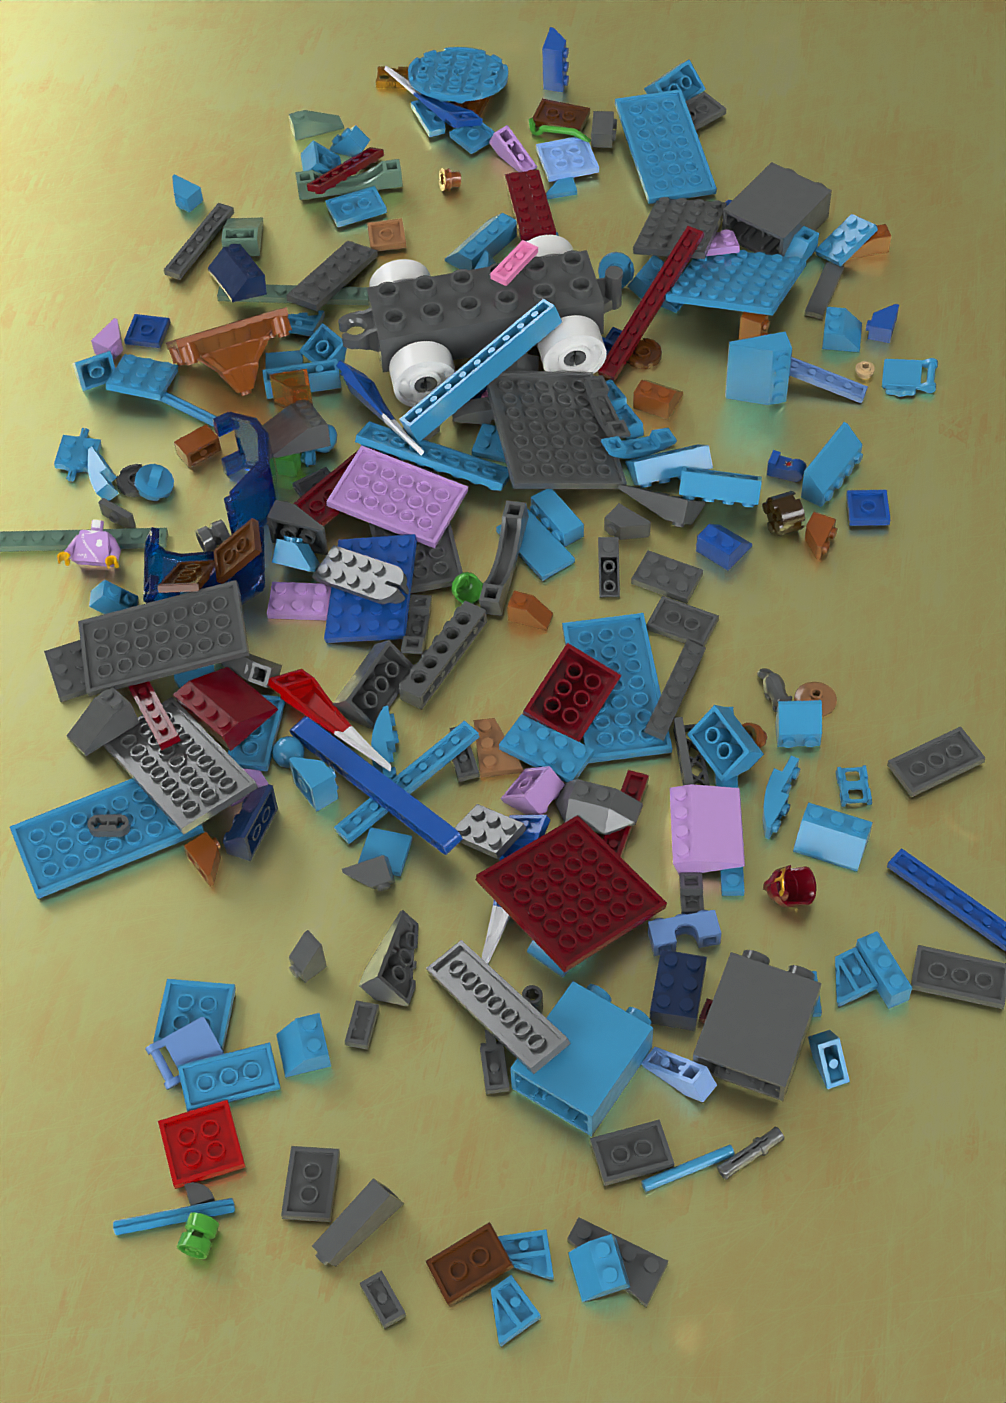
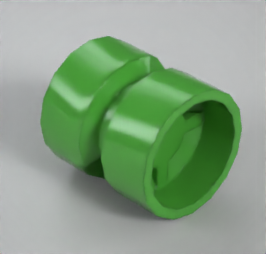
[177,1212,219,1259]

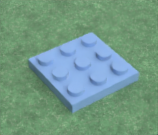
[536,137,599,182]

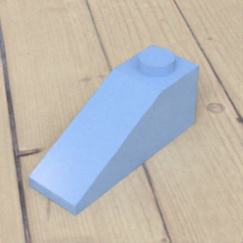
[641,1046,717,1103]

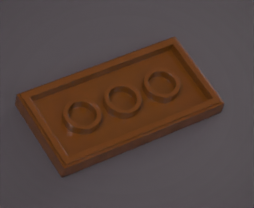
[158,560,215,593]

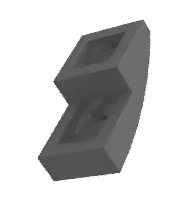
[679,872,704,915]

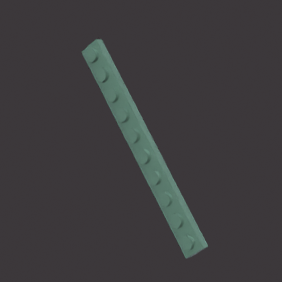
[217,284,369,306]
[0,528,168,552]

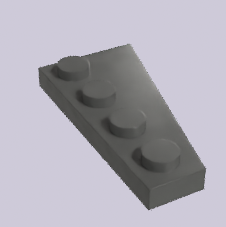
[567,1217,668,1308]

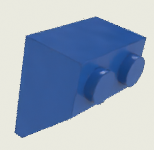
[696,524,752,571]

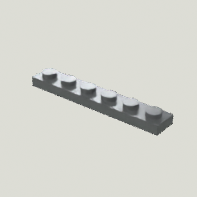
[164,203,234,280]
[644,640,706,741]

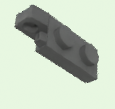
[449,726,480,782]
[480,1030,510,1094]

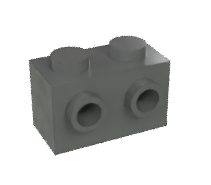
[591,111,617,148]

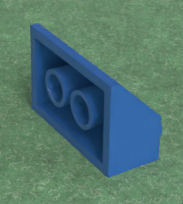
[542,27,569,92]

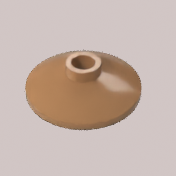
[794,682,837,717]

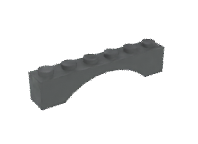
[479,501,529,616]

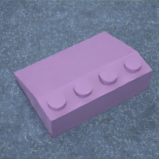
[670,784,745,874]

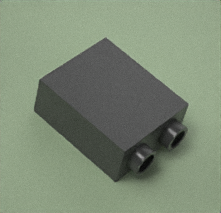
[722,162,832,257]
[693,950,821,1101]

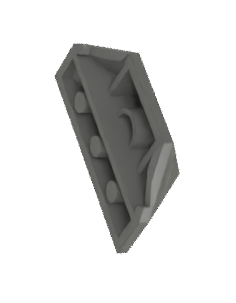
[555,779,643,835]

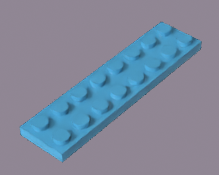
[355,421,510,491]

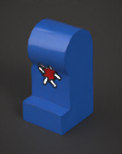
[767,450,807,482]

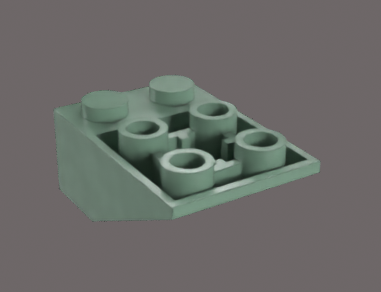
[221,217,263,256]

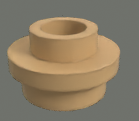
[855,361,875,379]

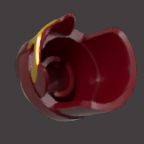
[763,865,817,907]

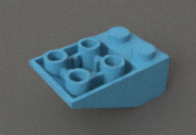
[627,255,683,313]

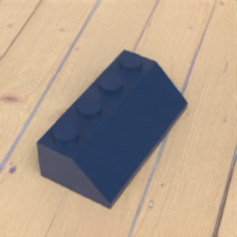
[208,244,267,302]

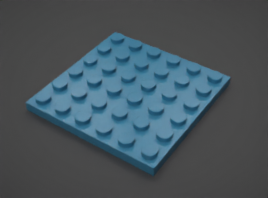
[666,250,806,316]

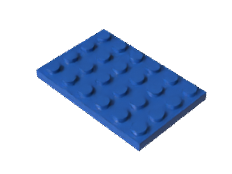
[324,534,417,643]

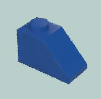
[866,304,899,343]

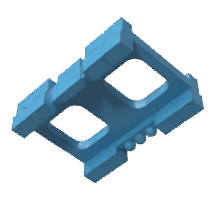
[836,765,872,807]

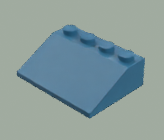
[725,332,792,405]

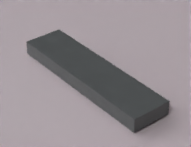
[805,262,844,319]

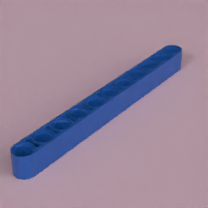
[289,716,463,855]

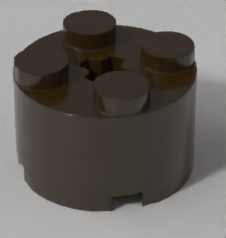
[762,491,805,536]

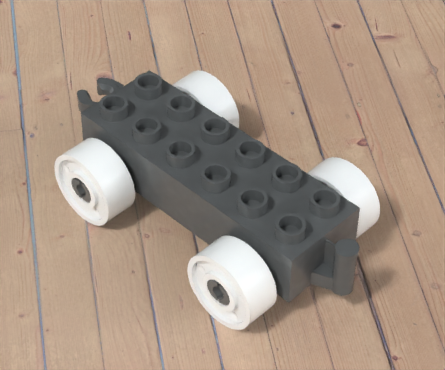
[338,235,623,407]

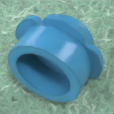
[301,450,316,467]

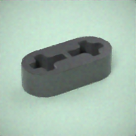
[87,814,131,837]

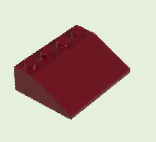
[522,643,622,742]
[173,667,278,751]

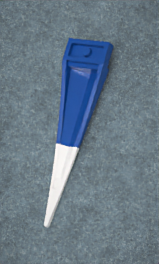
[384,65,483,128]
[336,360,424,456]
[481,815,550,964]

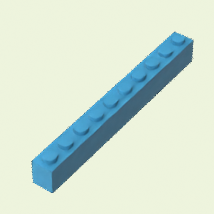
[399,299,562,443]

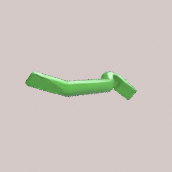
[529,118,591,142]

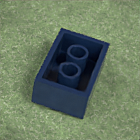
[650,949,707,1031]

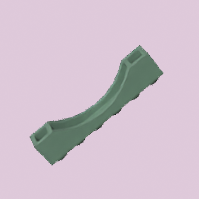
[295,159,403,200]

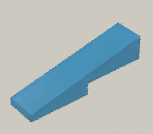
[606,379,644,440]

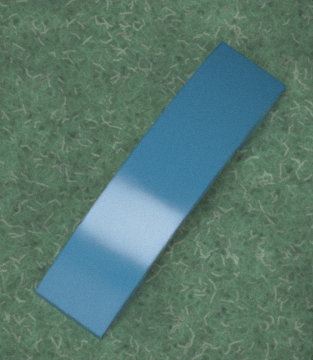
[601,428,677,459]

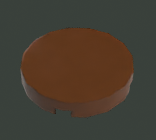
[627,338,662,369]

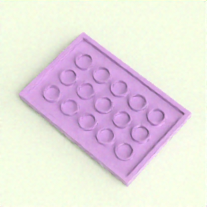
[327,445,468,548]

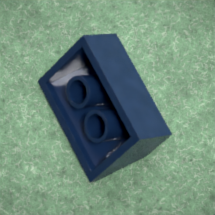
[223,784,278,861]

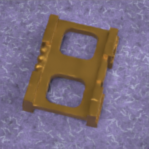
[376,66,408,88]

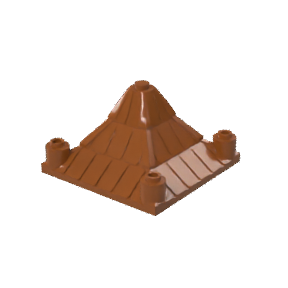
[166,307,292,396]

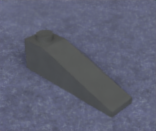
[618,485,705,527]
[359,910,418,1006]

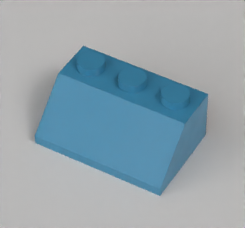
[644,60,705,102]
[687,705,764,782]
[793,802,873,872]

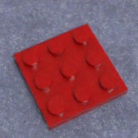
[158,1100,245,1189]

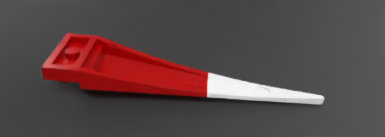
[268,669,391,771]

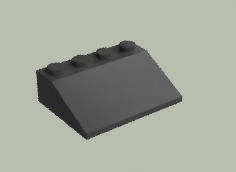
[256,400,331,458]

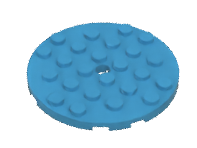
[408,47,508,103]

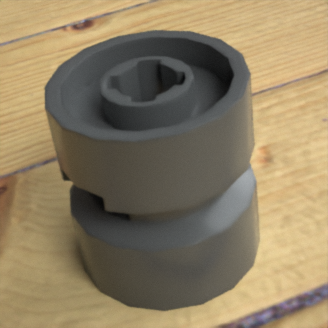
[195,519,230,554]

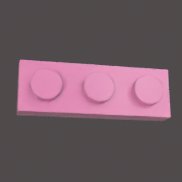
[490,240,538,286]

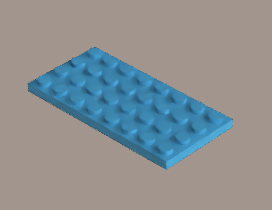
[615,89,717,204]
[562,613,672,763]
[10,778,204,899]

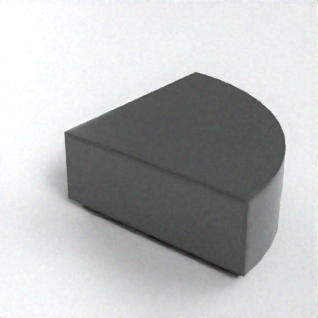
[184,1182,215,1206]

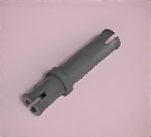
[717,1126,784,1180]

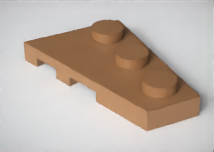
[473,718,523,778]

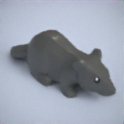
[757,668,792,712]

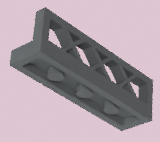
[673,717,710,786]

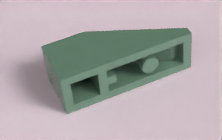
[289,110,344,141]

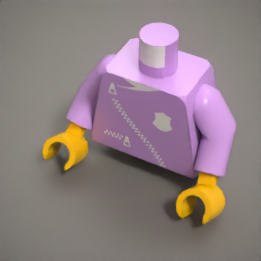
[57,520,121,569]

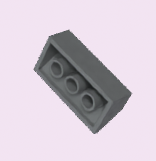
[333,640,413,729]

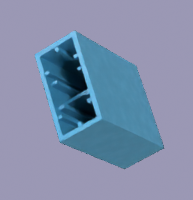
[510,981,653,1137]

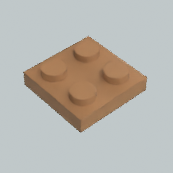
[367,218,406,251]

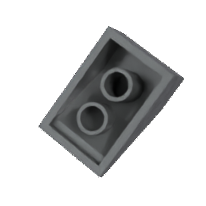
[267,500,328,555]
[67,687,140,756]

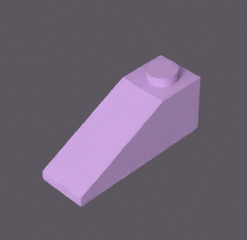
[489,125,537,172]

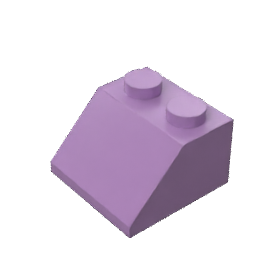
[501,766,565,815]

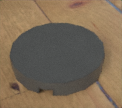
[116,464,143,497]

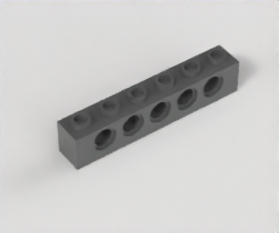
[398,601,487,710]

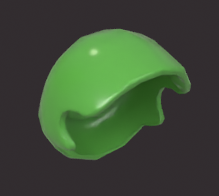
[452,572,483,604]

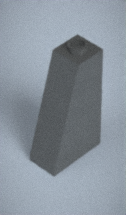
[312,1178,404,1267]

